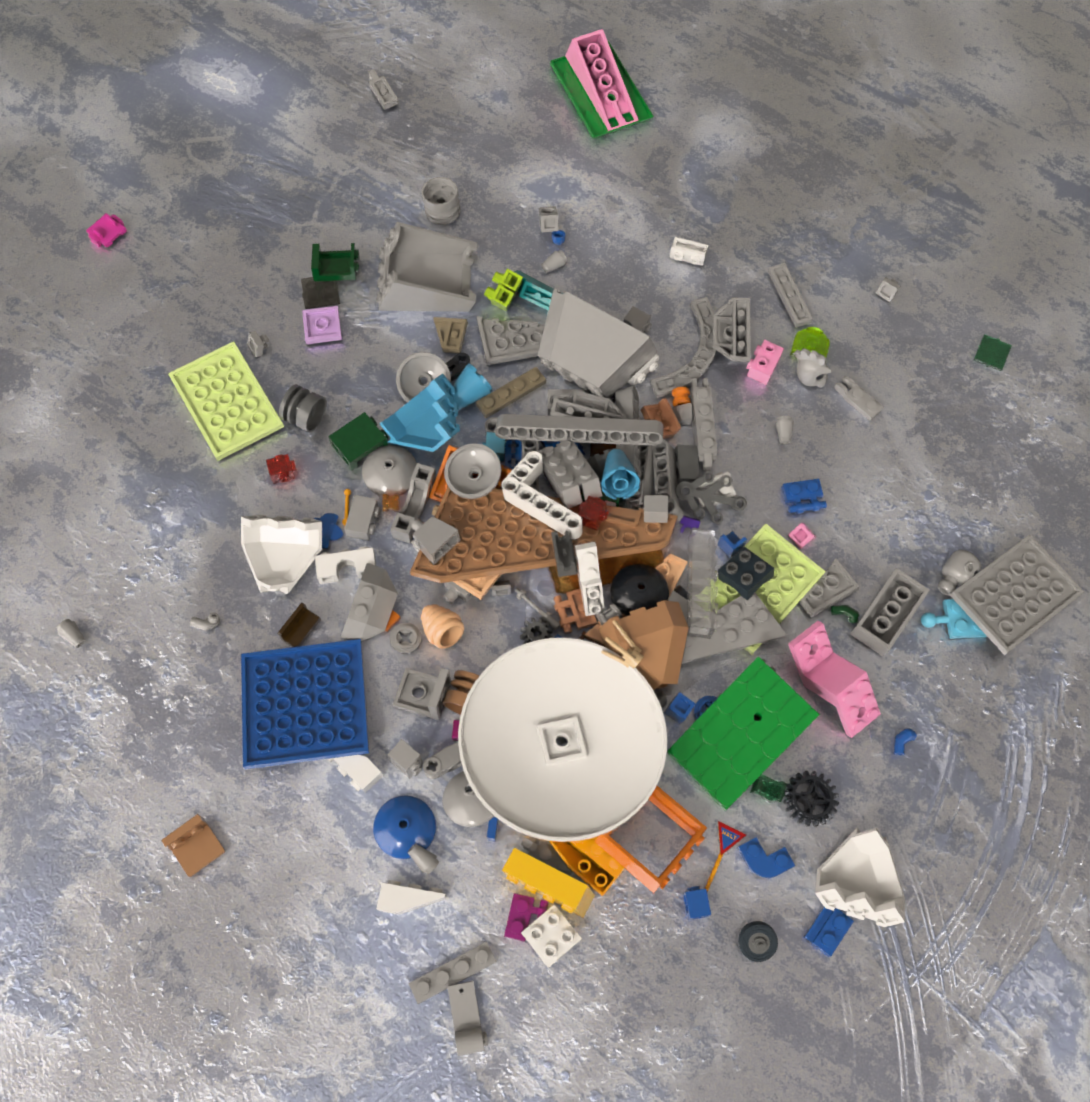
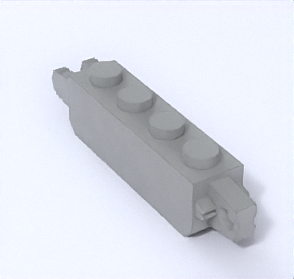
[690,378,717,472]

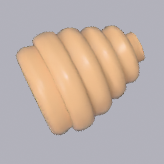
[421,604,464,649]

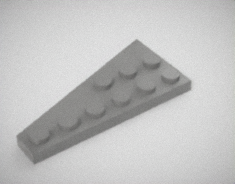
[476,316,545,365]

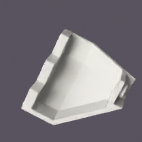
[241,515,322,594]
[815,827,905,927]

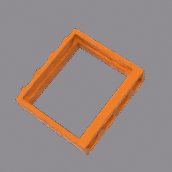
[594,786,707,893]

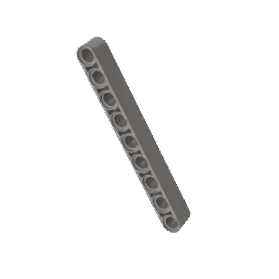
[495,414,664,446]

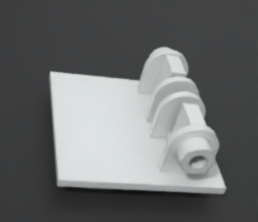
[521,905,582,968]

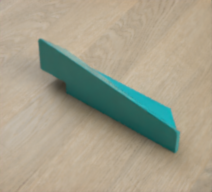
[513,270,563,311]

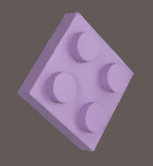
[302,306,342,344]

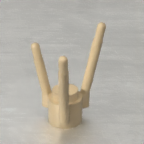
[601,620,644,669]

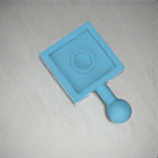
[921,599,987,639]

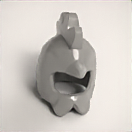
[794,349,832,388]

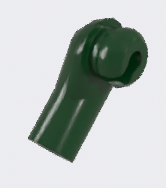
[831,605,860,623]

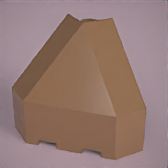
[599,600,689,691]

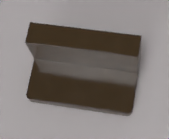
[277,603,321,647]

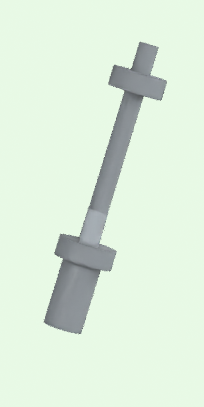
[515,588,560,630]

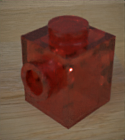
[266,454,297,484]
[579,496,609,531]

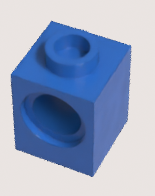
[683,886,711,920]

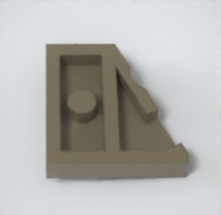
[433,317,468,353]

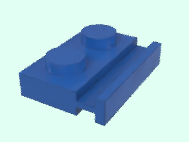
[803,906,854,957]

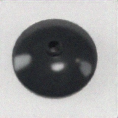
[610,564,669,617]

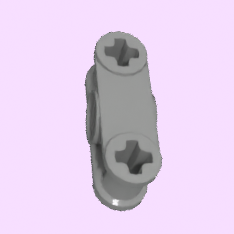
[423,742,462,779]

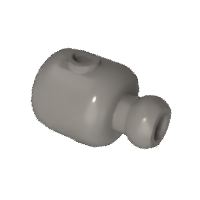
[938,550,981,596]

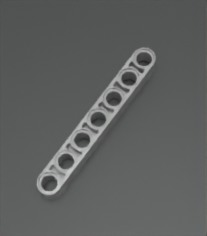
[615,386,641,493]

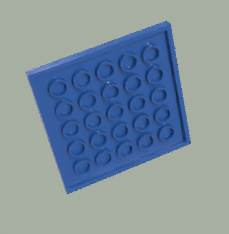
[241,639,369,770]

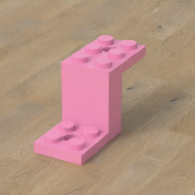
[788,621,881,738]

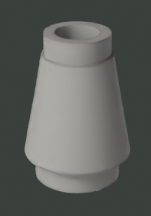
[541,249,568,273]
[775,416,794,444]
[56,619,86,648]
[407,843,439,874]

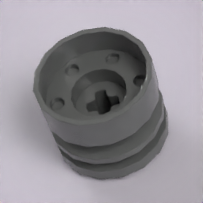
[279,384,327,432]

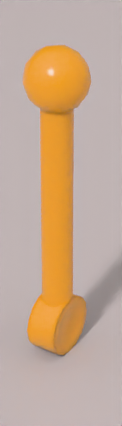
[342,489,351,526]

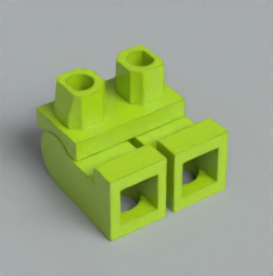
[484,268,523,311]

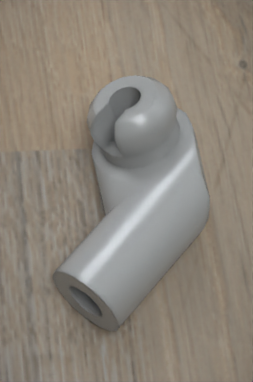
[190,613,220,631]

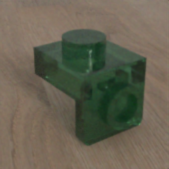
[750,774,787,802]

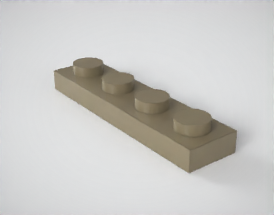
[476,367,546,418]

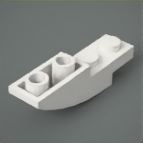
[575,542,605,616]

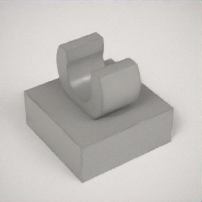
[876,277,901,302]
[247,331,269,358]

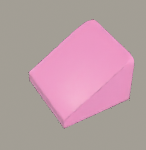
[788,523,816,549]

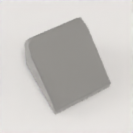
[672,403,692,425]
[491,581,511,596]

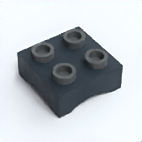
[718,547,774,601]

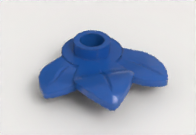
[313,513,344,549]

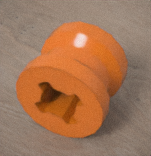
[672,387,691,406]

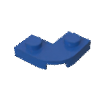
[737,837,795,879]

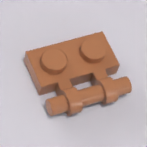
[554,589,597,634]

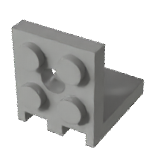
[393,668,451,720]

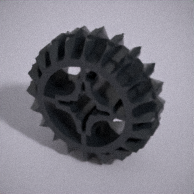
[782,770,839,827]

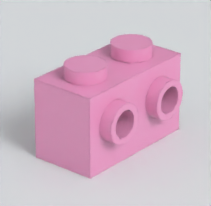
[747,340,784,385]

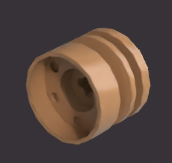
[443,670,479,715]

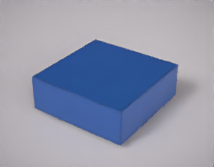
[487,817,498,842]

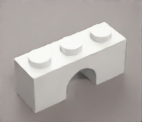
[315,547,376,584]

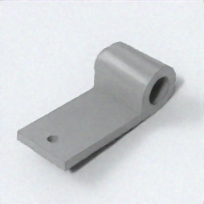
[447,981,488,1056]

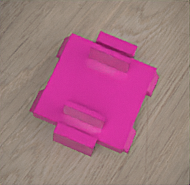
[86,213,127,247]

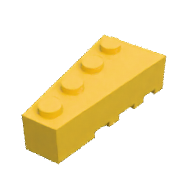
[502,848,595,918]

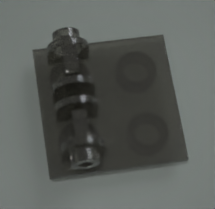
[301,277,340,309]

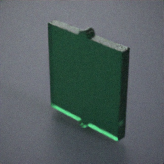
[974,334,1012,371]

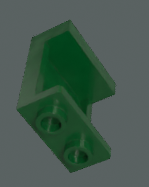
[311,243,360,281]
[328,412,388,471]

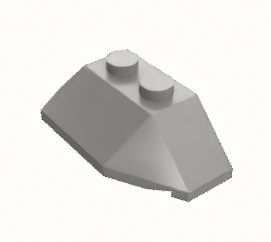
[713,297,751,362]
[550,390,626,419]
[341,563,398,642]

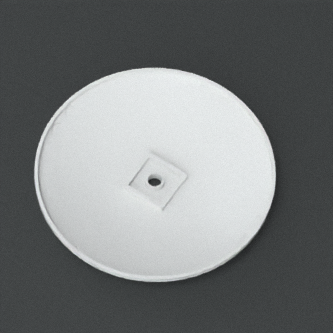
[458,638,667,842]

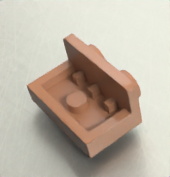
[640,398,681,439]

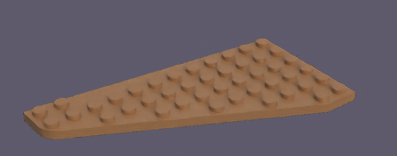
[410,487,677,583]

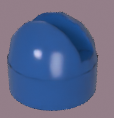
[552,230,565,245]

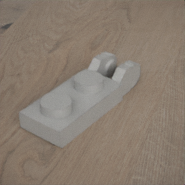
[834,376,884,421]

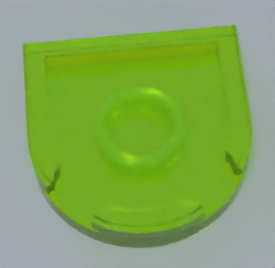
[790,327,830,358]

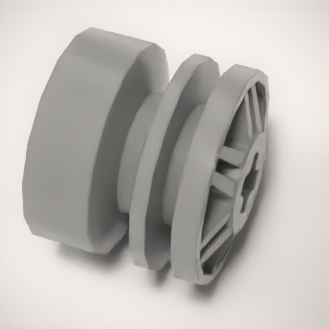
[422,177,461,225]

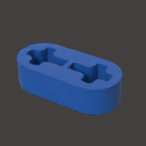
[505,439,522,469]

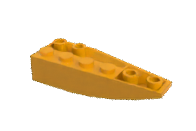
[549,837,625,897]

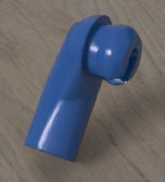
[894,728,917,756]

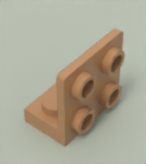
[161,814,225,877]

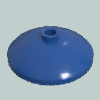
[373,796,436,859]

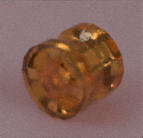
[382,493,400,512]

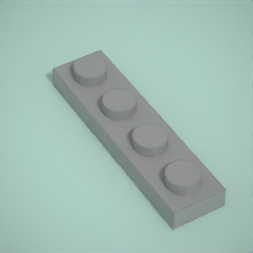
[768,263,813,328]
[408,942,496,1004]

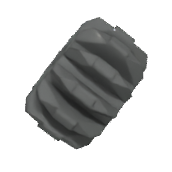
[520,617,553,644]

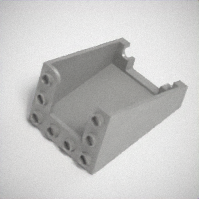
[376,222,477,312]

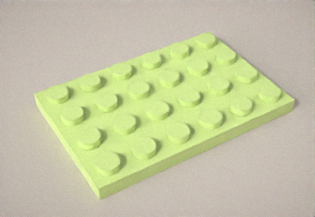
[168,341,284,461]
[692,523,826,655]

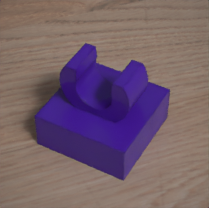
[680,515,701,536]

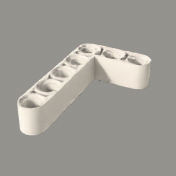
[502,451,583,539]

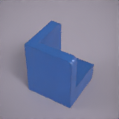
[717,531,748,558]
[663,692,696,724]

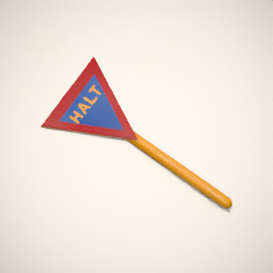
[705,821,746,892]

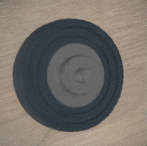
[738,921,778,962]

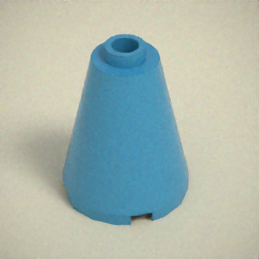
[453,363,493,411]
[601,449,640,500]

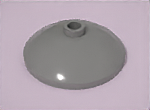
[396,352,451,402]
[444,444,501,499]
[362,445,417,497]
[442,771,494,827]

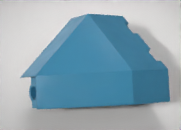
[380,373,460,452]

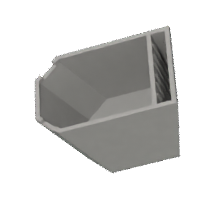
[538,288,657,399]

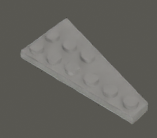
[681,593,787,664]

